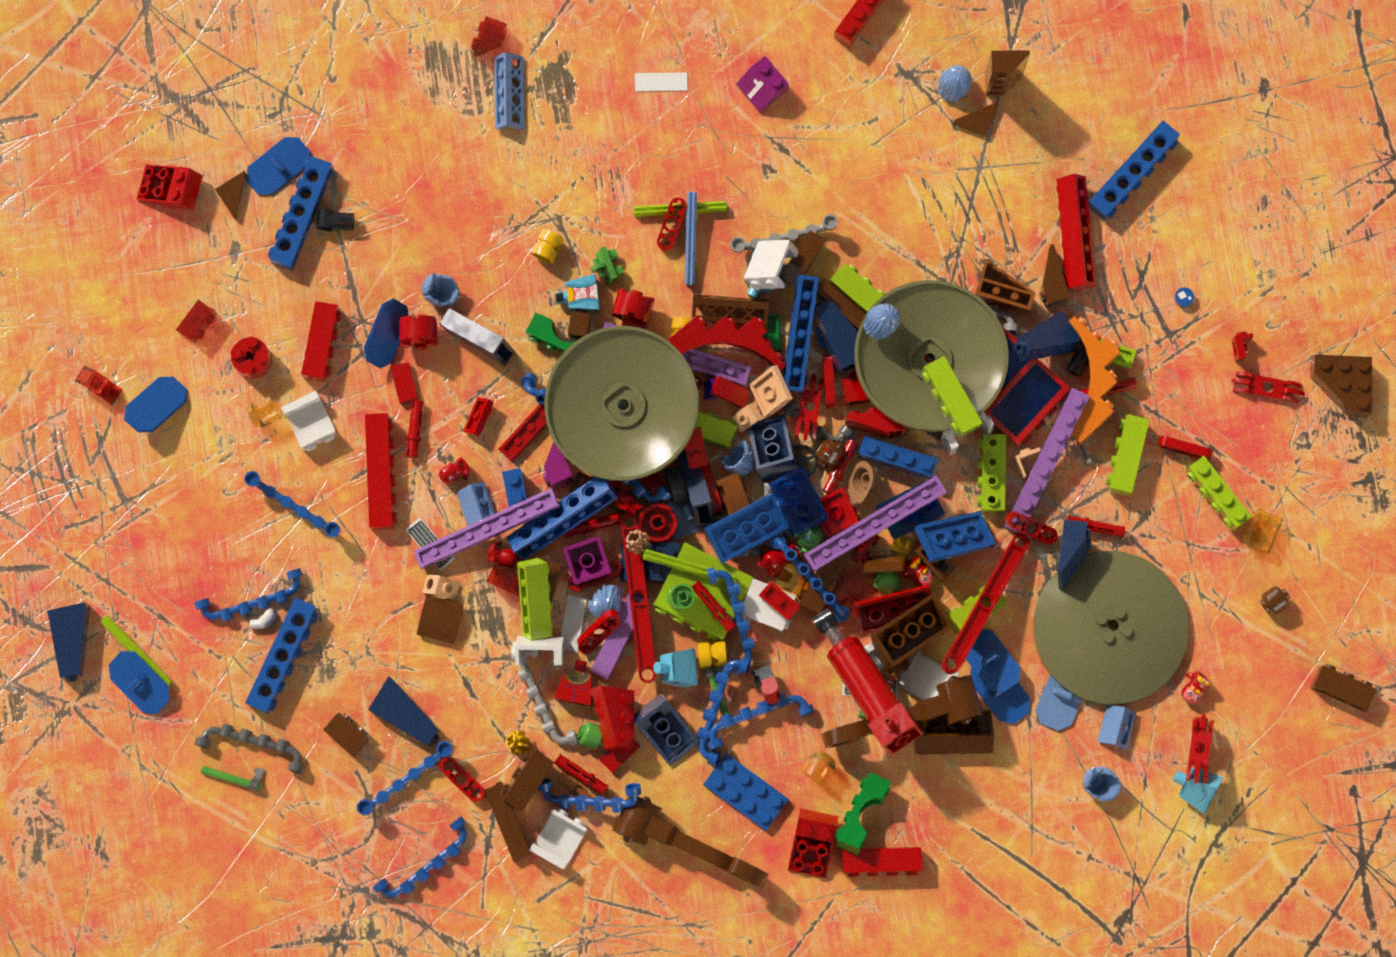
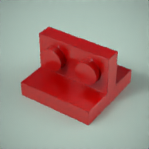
[811,487,861,538]

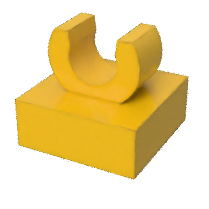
[890,532,915,555]

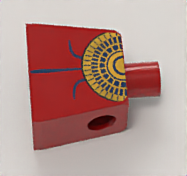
[554,660,593,707]

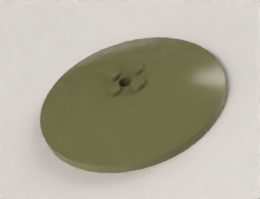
[854,280,1009,432]
[544,326,699,481]
[1033,551,1189,705]

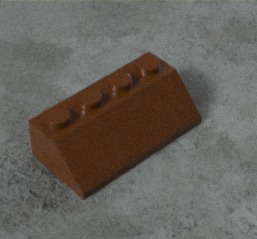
[985,50,1030,98]
[871,594,954,670]
[914,710,994,755]

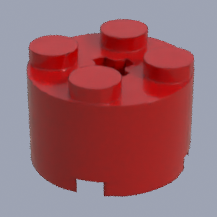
[612,289,655,326]
[399,315,438,350]
[230,336,272,379]
[638,503,678,542]

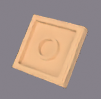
[749,366,793,418]

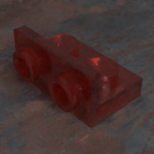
[176,300,217,344]

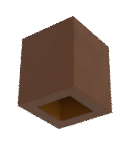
[568,310,591,339]

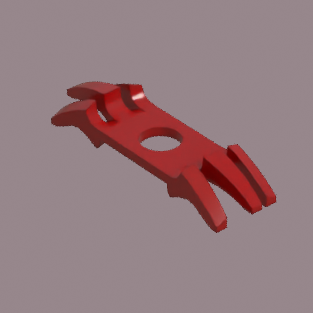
[1231,372,1305,404]
[795,373,823,441]
[609,480,643,514]
[1186,714,1214,784]

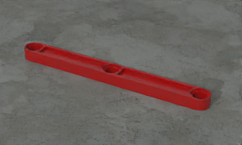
[621,513,656,684]
[941,533,1029,674]

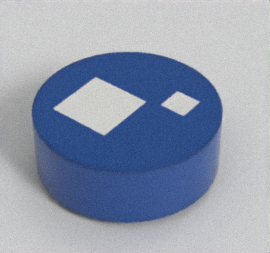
[1174,287,1194,307]

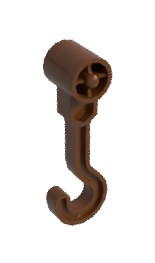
[821,675,984,749]
[612,796,769,888]

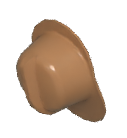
[846,461,880,506]

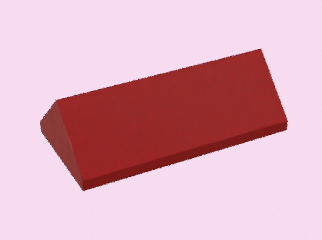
[853,584,931,635]

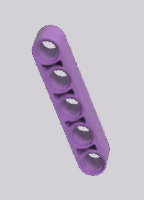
[590,593,650,681]

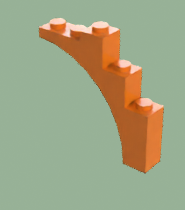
[1069,316,1121,444]

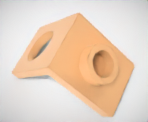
[731,402,768,433]
[1014,447,1041,480]
[422,575,460,601]

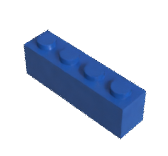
[858,436,938,480]

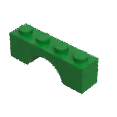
[525,312,576,354]
[835,772,891,855]

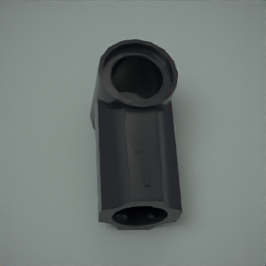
[316,209,355,231]
[1067,337,1089,377]

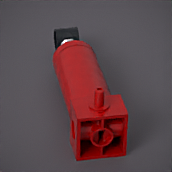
[812,608,924,756]

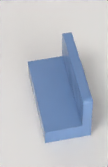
[457,482,495,526]
[1098,705,1137,750]

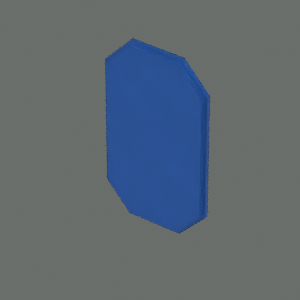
[246,137,310,195]
[364,298,409,369]
[124,376,187,433]
[966,628,1021,693]
[109,651,170,714]
[970,668,1030,724]

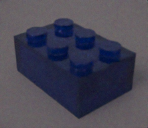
[768,467,829,538]

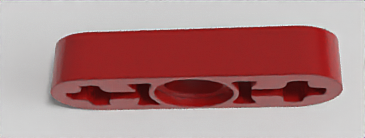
[657,197,686,250]
[822,354,835,409]
[1157,436,1213,461]
[701,461,723,514]
[1006,511,1058,544]
[568,560,621,593]
[577,610,621,653]
[439,757,485,802]

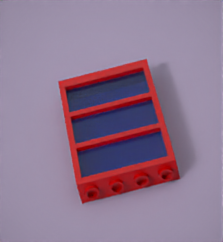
[924,327,1071,445]

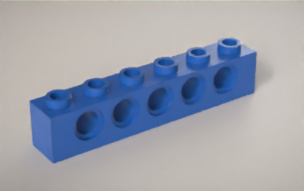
[1088,120,1180,221]
[268,156,334,271]
[783,275,819,392]
[507,477,618,561]
[245,598,319,714]

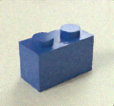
[502,468,527,507]

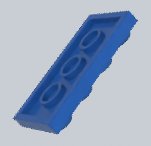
[704,493,789,564]
[915,511,996,562]
[703,753,789,831]

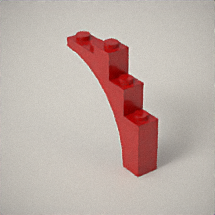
[667,316,786,370]

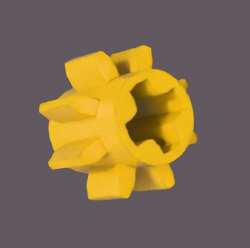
[506,730,530,755]

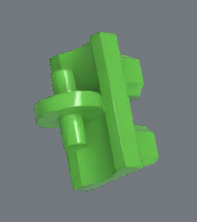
[590,246,624,285]

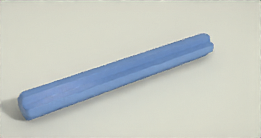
[685,192,697,286]

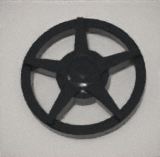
[788,444,818,480]

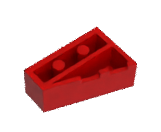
[589,685,634,752]

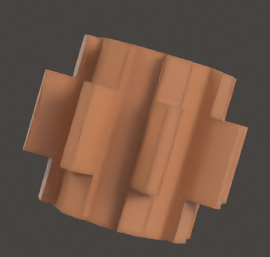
[625,530,650,555]

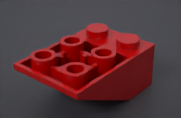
[136,164,203,211]
[844,408,907,439]
[788,808,839,878]

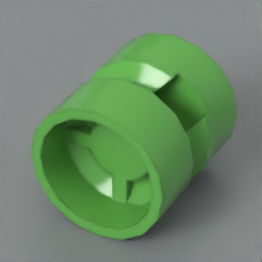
[667,584,695,611]

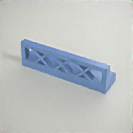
[494,52,524,130]

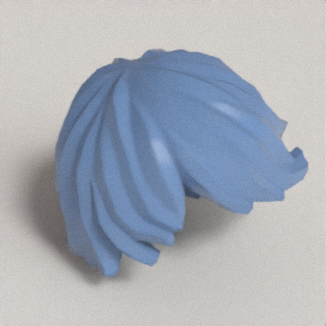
[938,65,972,102]
[421,273,460,307]
[863,303,901,340]
[721,441,755,477]
[588,585,623,620]
[1082,767,1122,802]

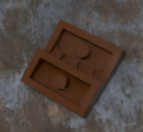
[864,554,908,573]
[416,595,464,644]

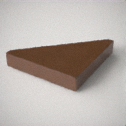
[953,103,998,136]
[215,171,247,219]

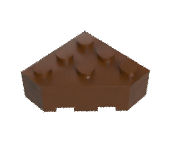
[1310,355,1372,418]

